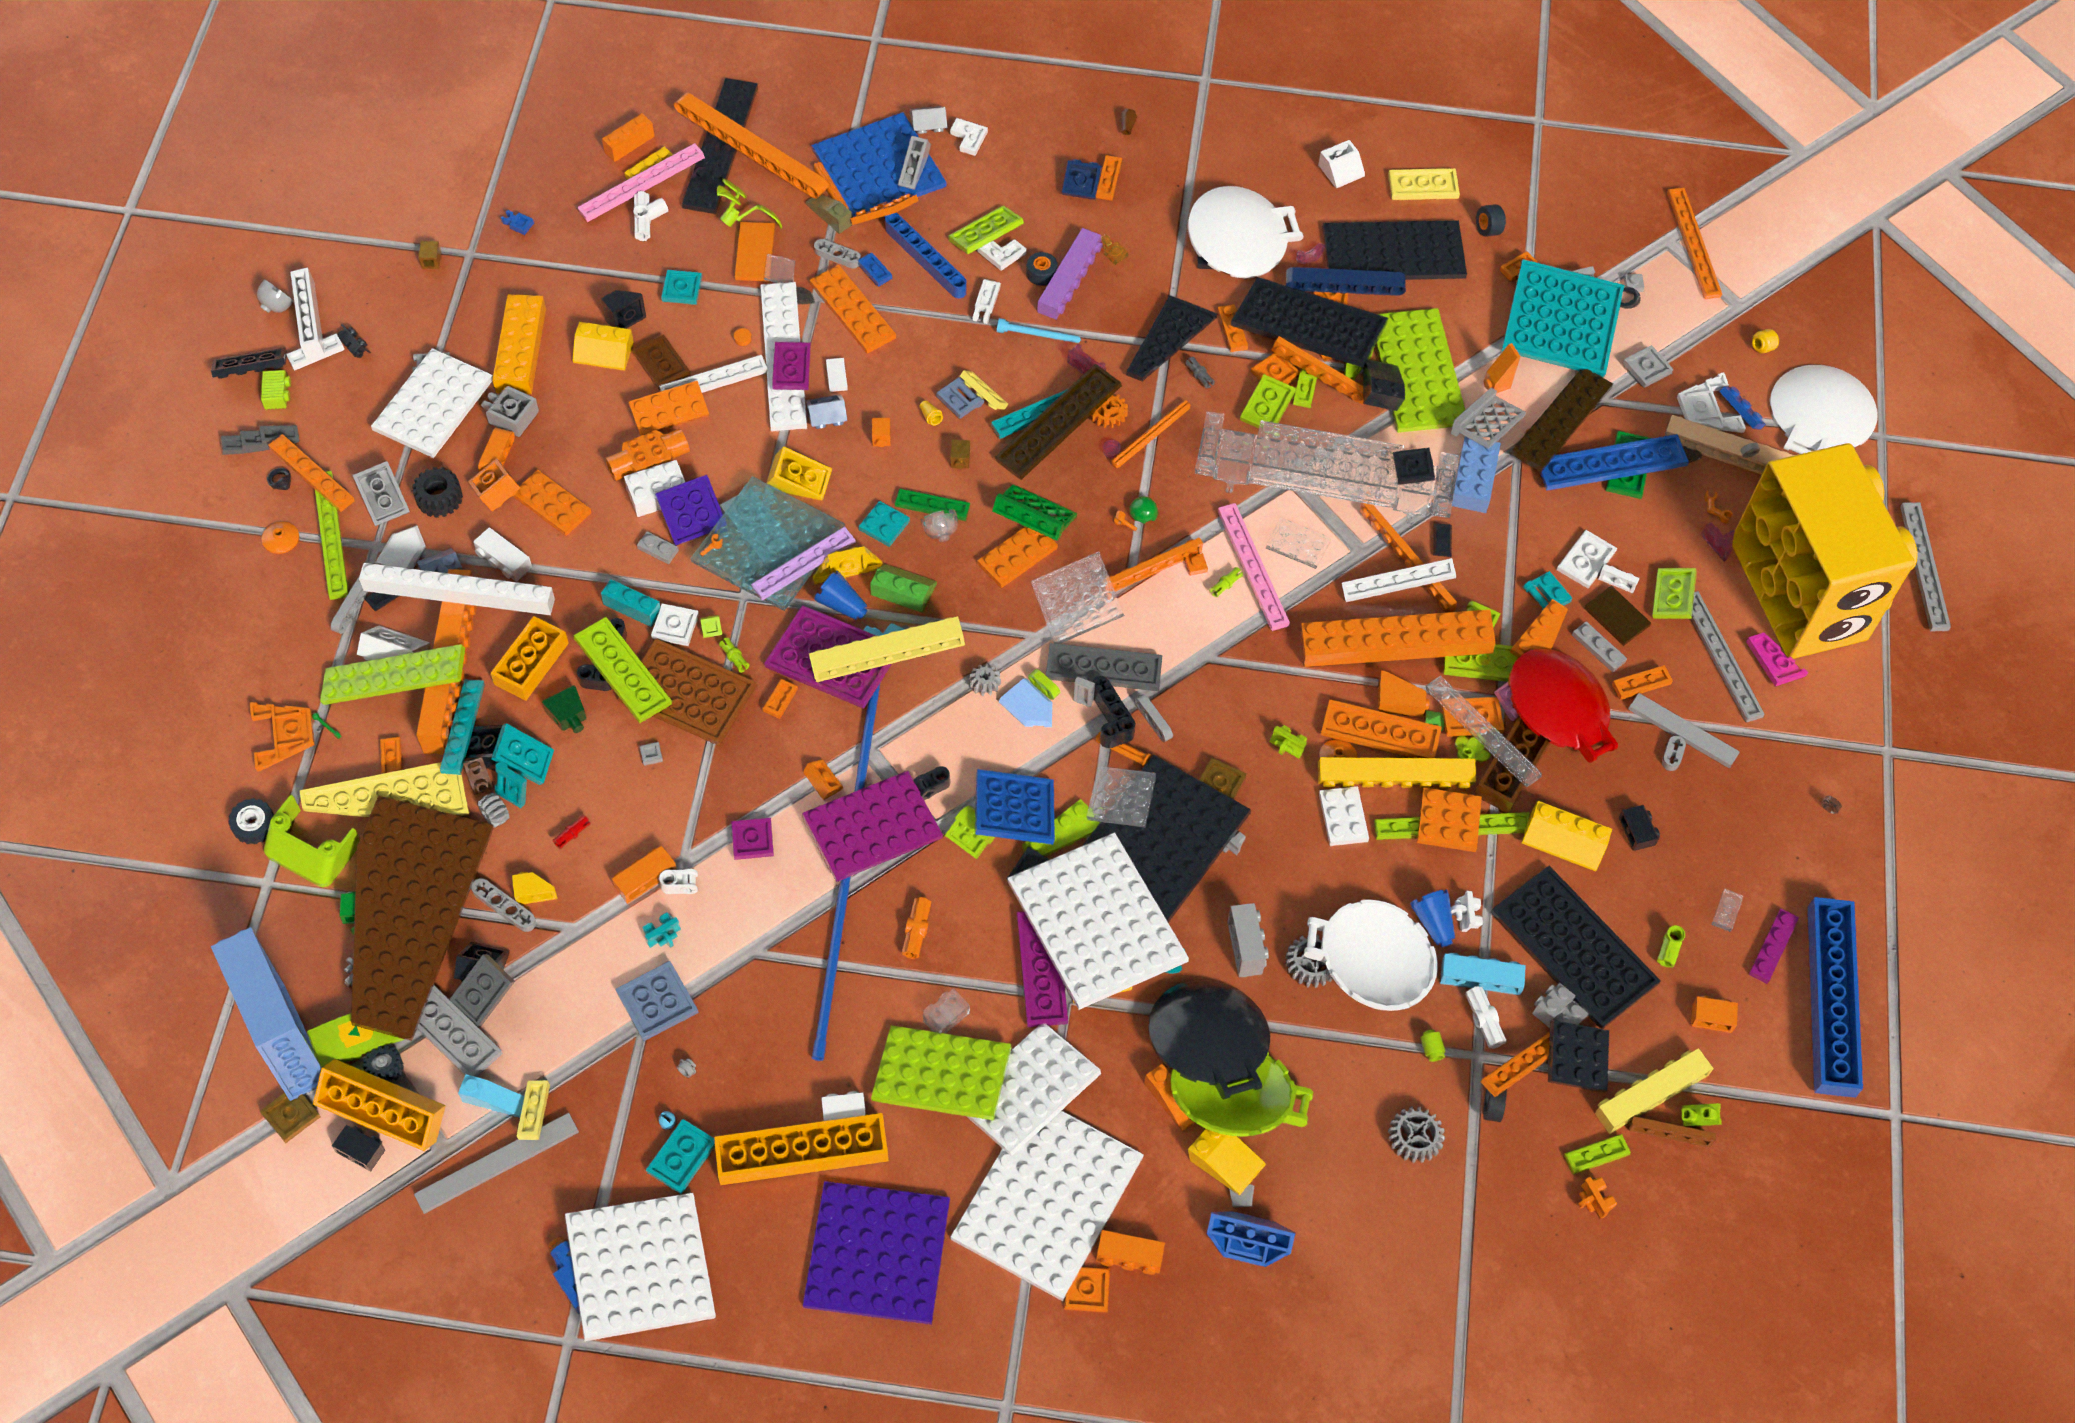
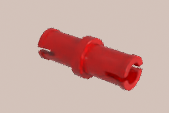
[552,815,591,849]

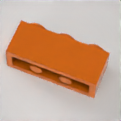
[602,113,655,162]
[612,845,677,904]
[1096,1230,1165,1275]

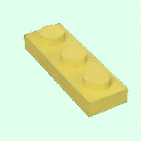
[960,370,1008,410]
[517,1081,550,1140]

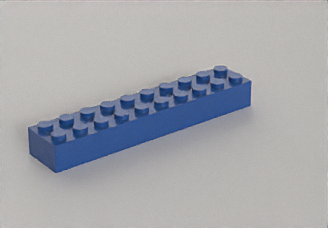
[1807,897,1863,1098]

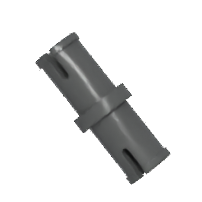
[1186,357,1215,389]

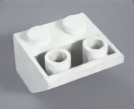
[1318,140,1365,188]

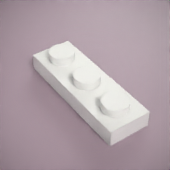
[286,334,344,371]

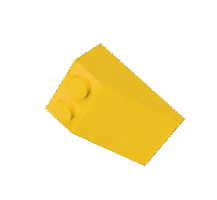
[766,446,832,501]
[1188,1129,1266,1196]

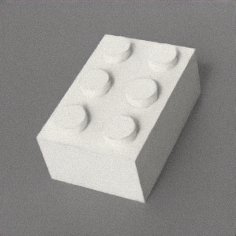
[624,460,685,517]

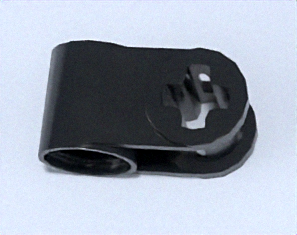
[913,766,951,800]

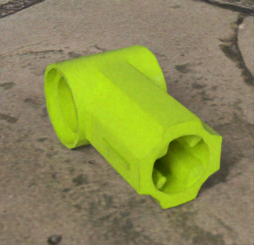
[1657,925,1685,968]

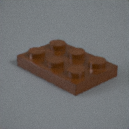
[633,335,691,391]

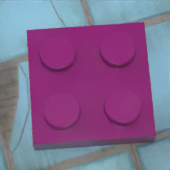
[731,818,774,860]

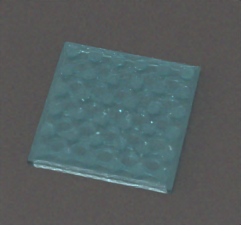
[690,476,845,611]

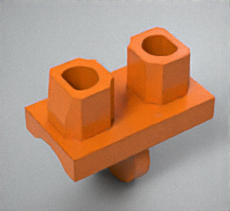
[1578,1177,1617,1219]

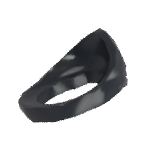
[1620,287,1641,309]
[267,468,291,490]

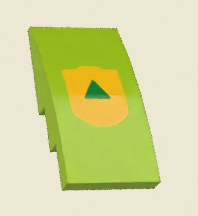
[307,1013,404,1067]

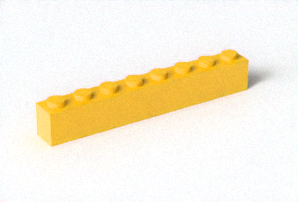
[1318,757,1476,788]

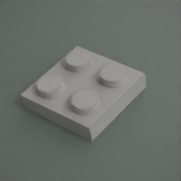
[1623,345,1674,388]

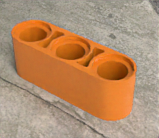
[478,428,515,472]

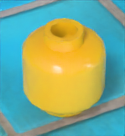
[1752,329,1779,354]

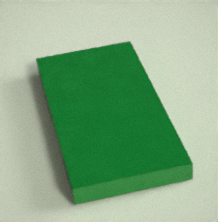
[1606,431,1652,499]

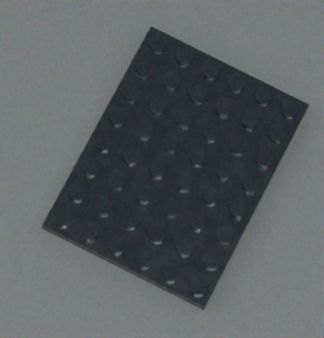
[1082,755,1251,923]

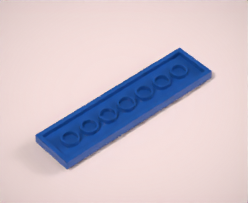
[1539,434,1689,491]

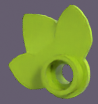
[1455,736,1491,762]

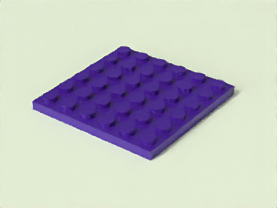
[803,1181,950,1325]

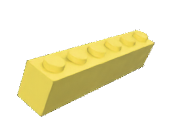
[1595,1048,1714,1134]

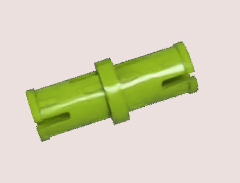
[1209,567,1243,598]
[719,638,749,672]

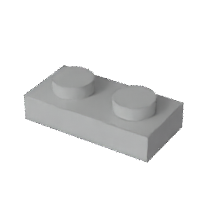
[637,532,679,564]

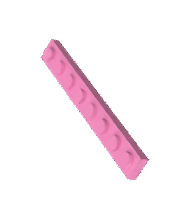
[578,143,705,222]
[1218,503,1290,631]

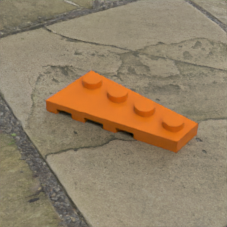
[1510,599,1568,658]

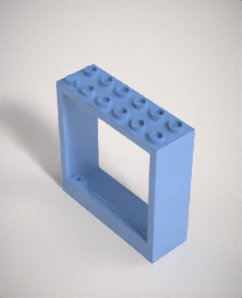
[211,927,322,1101]

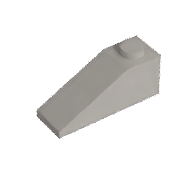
[898,136,931,190]

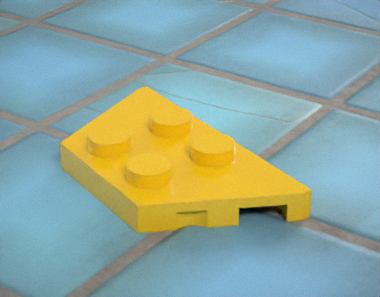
[813,546,883,584]

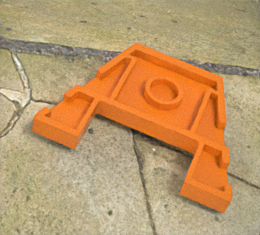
[250,702,315,772]

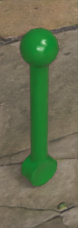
[312,713,342,739]

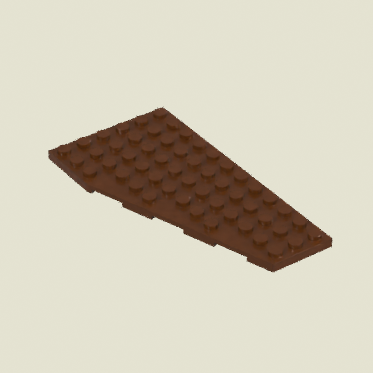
[351,795,494,1041]

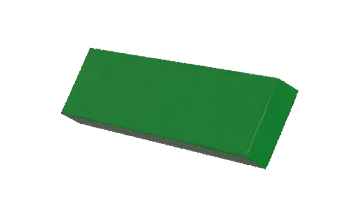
[895,488,970,521]

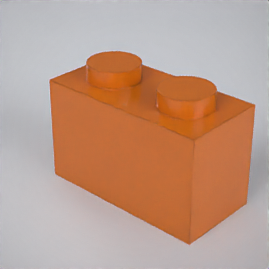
[1691,996,1738,1033]

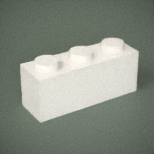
[473,527,532,582]

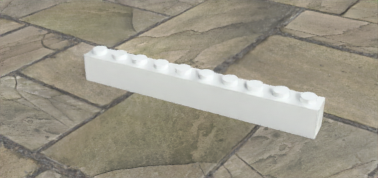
[359,563,555,615]

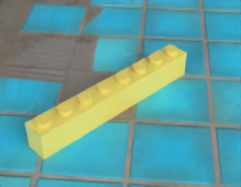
[809,616,965,682]

